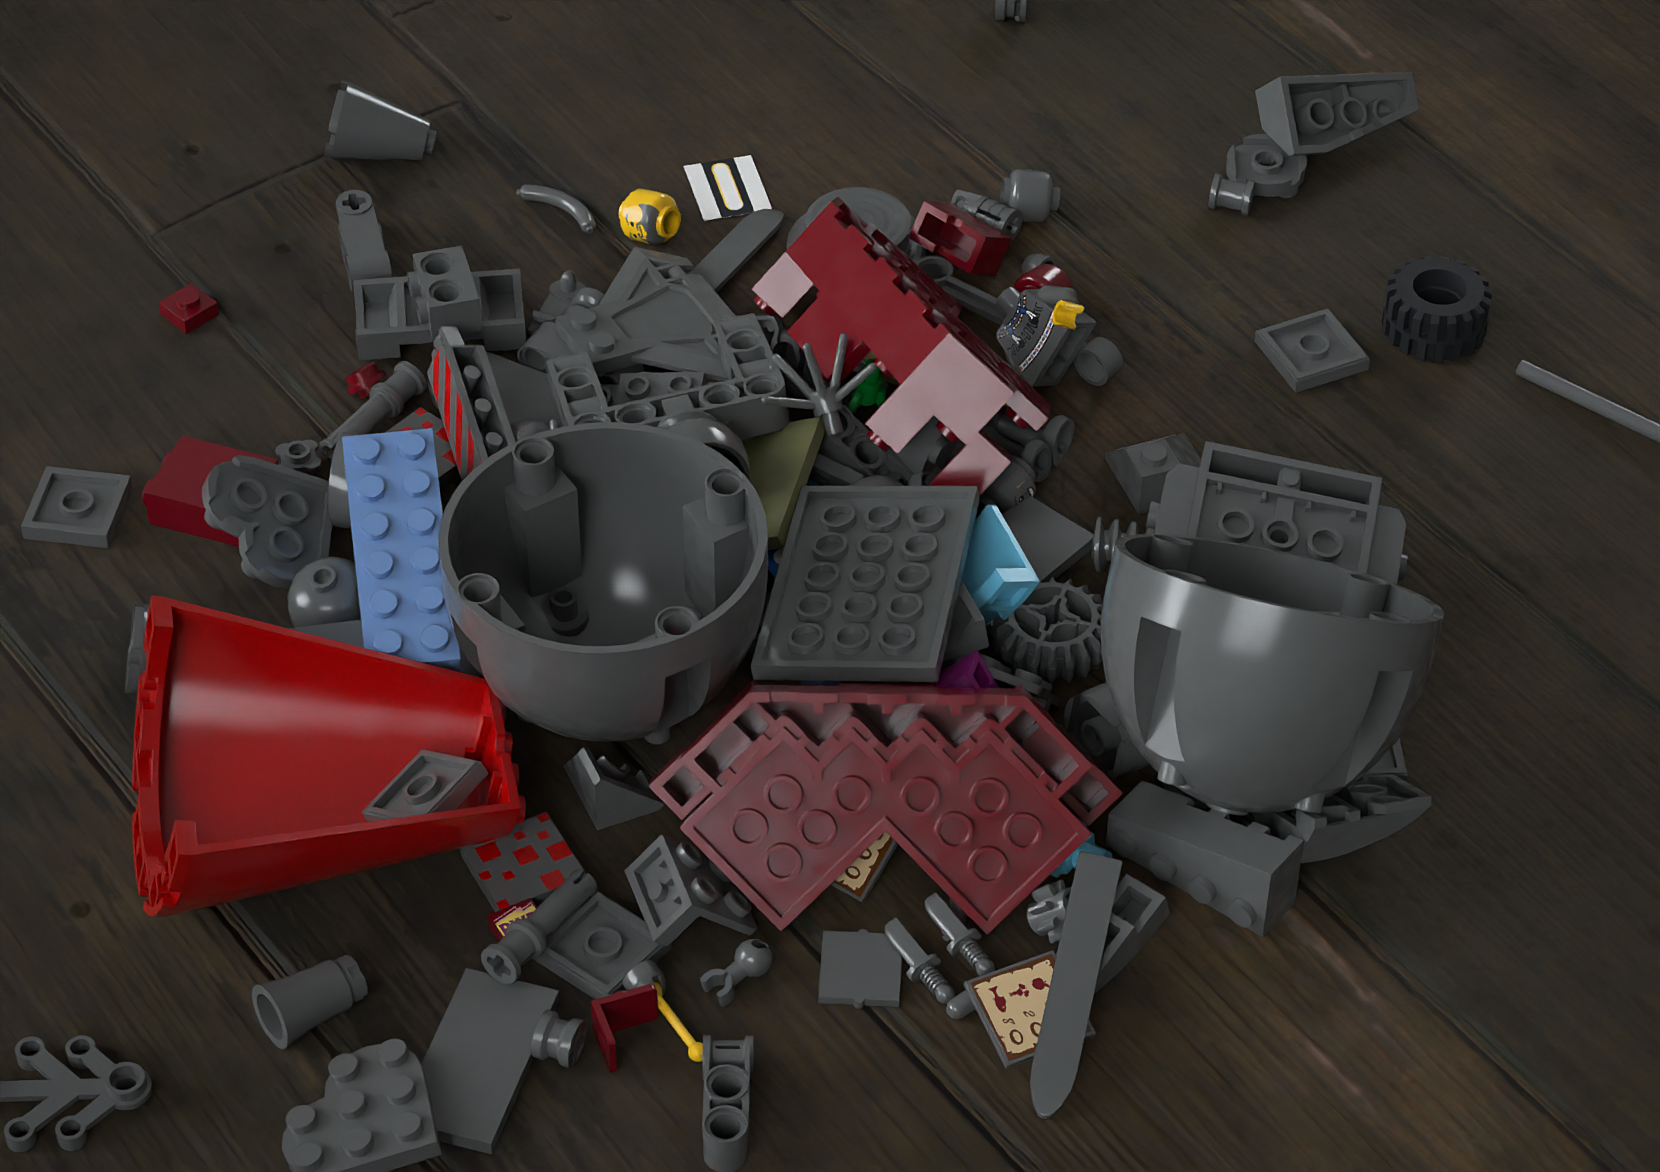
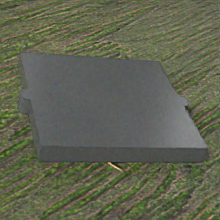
[818,929,902,1009]

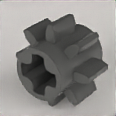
[1027,880,1072,944]

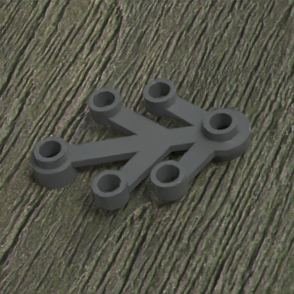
[0,1035,152,1152]

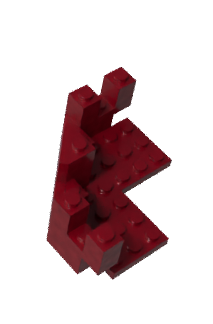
[752,197,1051,496]
[649,680,1123,934]

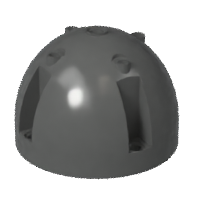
[438,422,768,744]
[1101,534,1445,815]

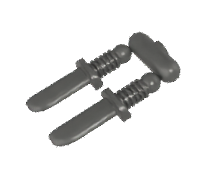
[885,892,995,1020]

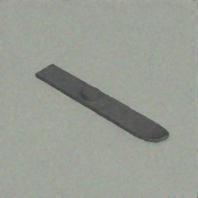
[689,209,785,293]
[1030,851,1122,1119]

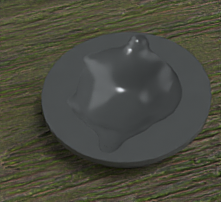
[787,187,929,286]

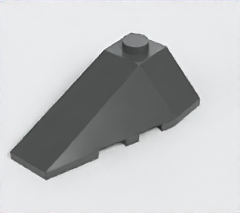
[1255,72,1419,156]

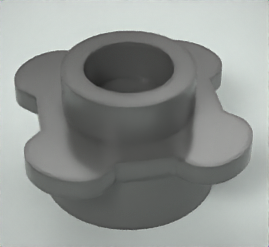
[275,440,321,475]

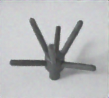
[761,333,877,436]

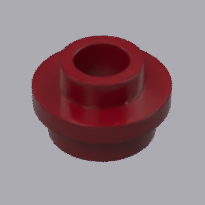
[345,362,386,398]

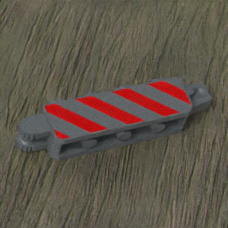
[427,326,516,481]

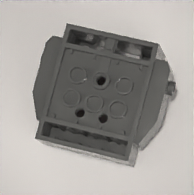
[1146,441,1408,584]

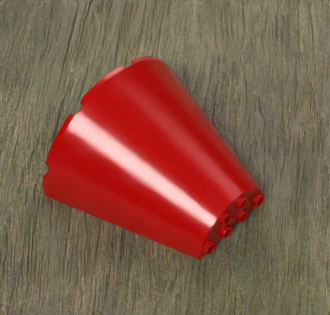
[132,596,526,917]

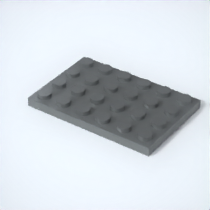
[751,486,980,682]

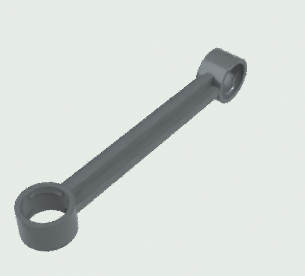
[915,256,1123,386]

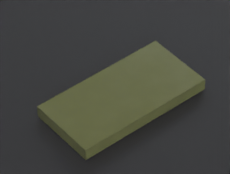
[741,417,826,550]

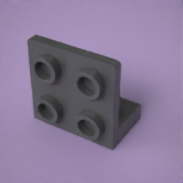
[624,834,758,947]

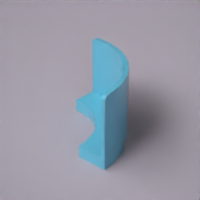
[961,505,1040,625]

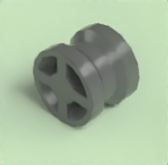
[531,1010,587,1069]

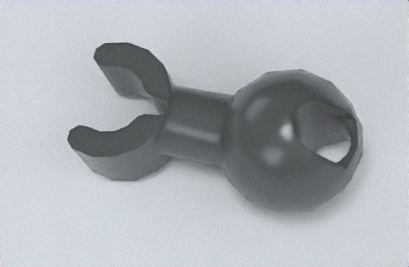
[700,939,773,1007]

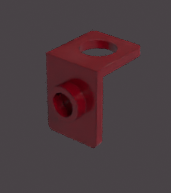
[591,984,658,1073]

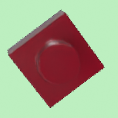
[159,283,219,334]

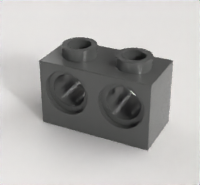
[407,245,482,340]

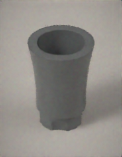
[252,954,368,1049]

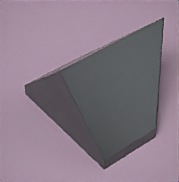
[563,747,665,830]

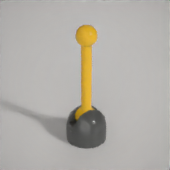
[623,960,703,1062]

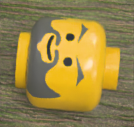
[619,189,681,245]

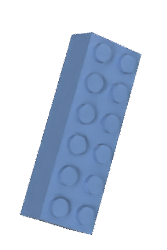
[342,428,461,672]

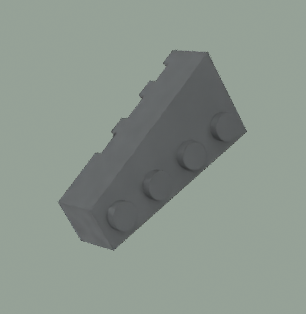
[1106,781,1304,938]

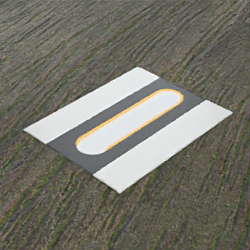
[683,155,772,221]

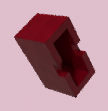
[909,201,1012,275]

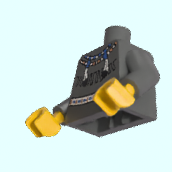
[996,285,1097,407]

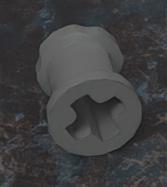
[1208,173,1256,216]

